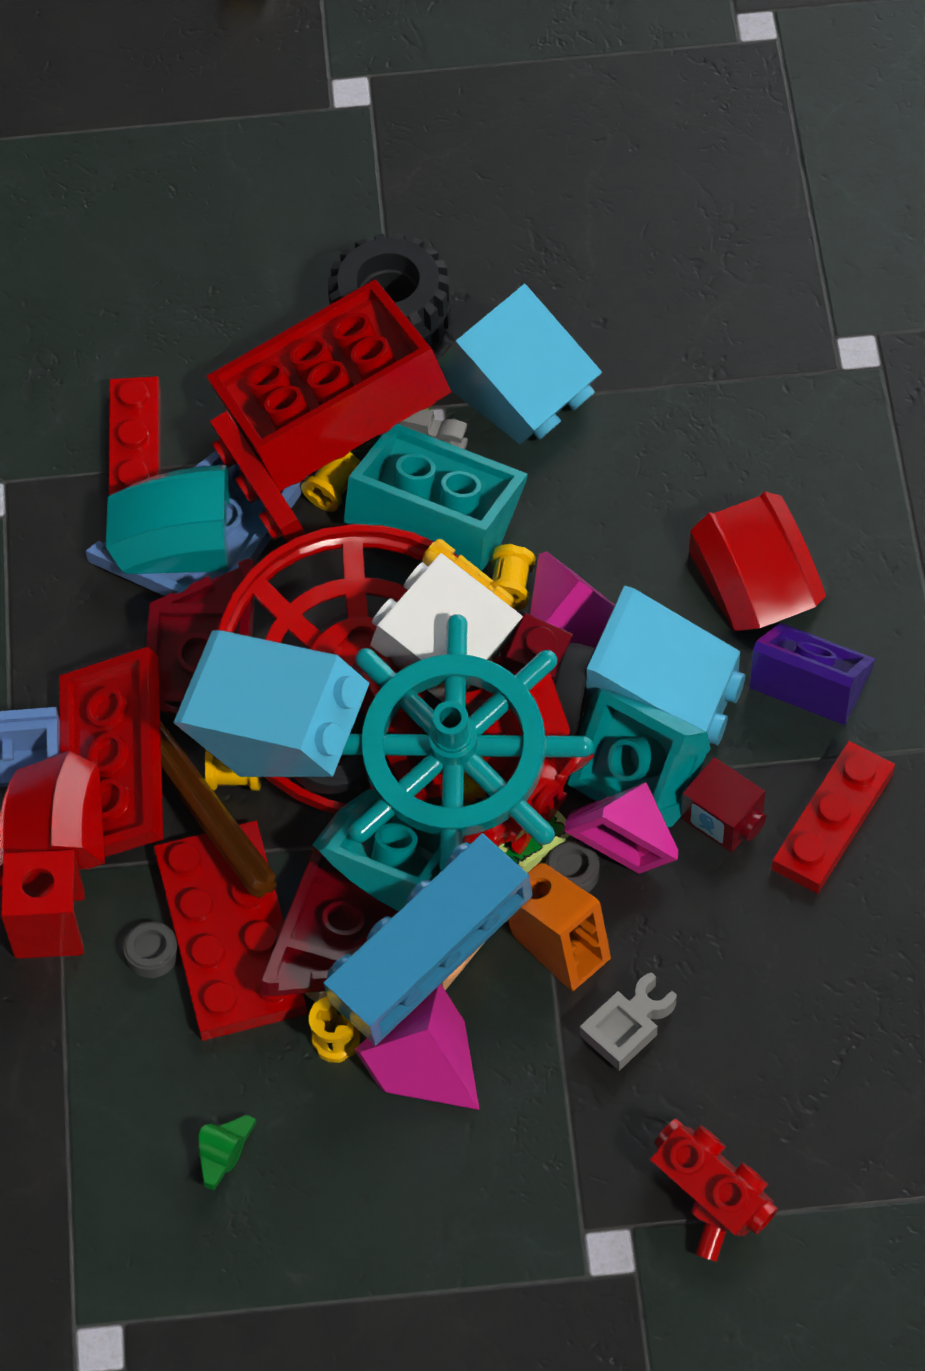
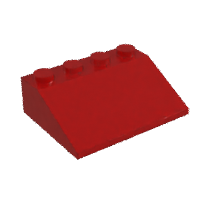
[206,279,452,491]

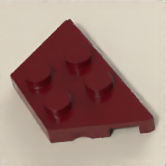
[146,559,256,721]
[260,829,398,997]

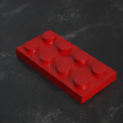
[59,647,163,857]
[154,820,308,1041]

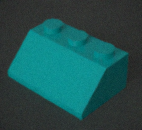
[344,424,528,571]

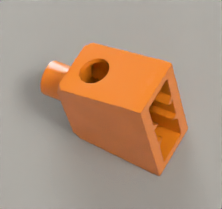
[508,863,611,992]

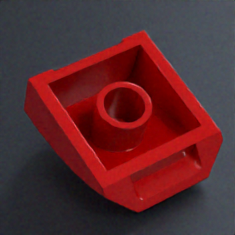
[689,491,826,631]
[0,751,105,886]

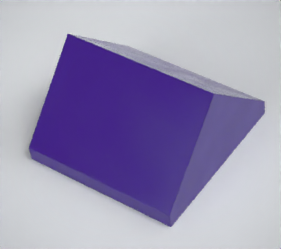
[750,623,876,725]

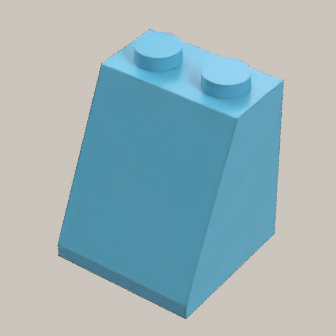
[438,283,602,445]
[586,585,746,745]
[173,630,370,777]

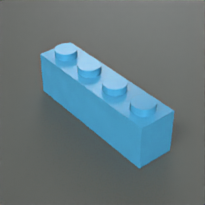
[323,833,533,1046]

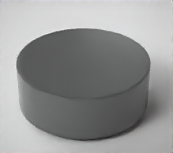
[546,841,599,892]
[123,922,179,978]

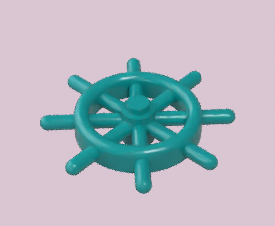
[342,614,594,872]

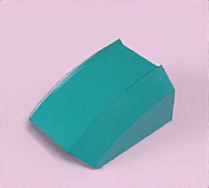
[106,465,230,574]
[566,688,711,828]
[312,789,464,912]

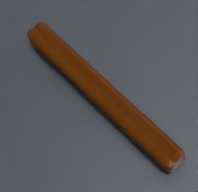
[160,720,277,898]

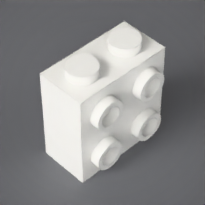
[370,553,523,702]

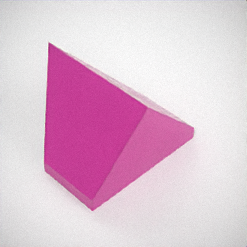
[530,551,615,648]
[564,782,678,874]
[354,984,480,1110]

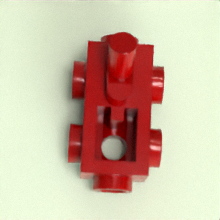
[650,1119,778,1262]

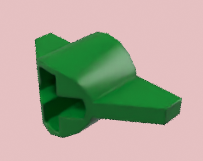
[199,1115,256,1191]

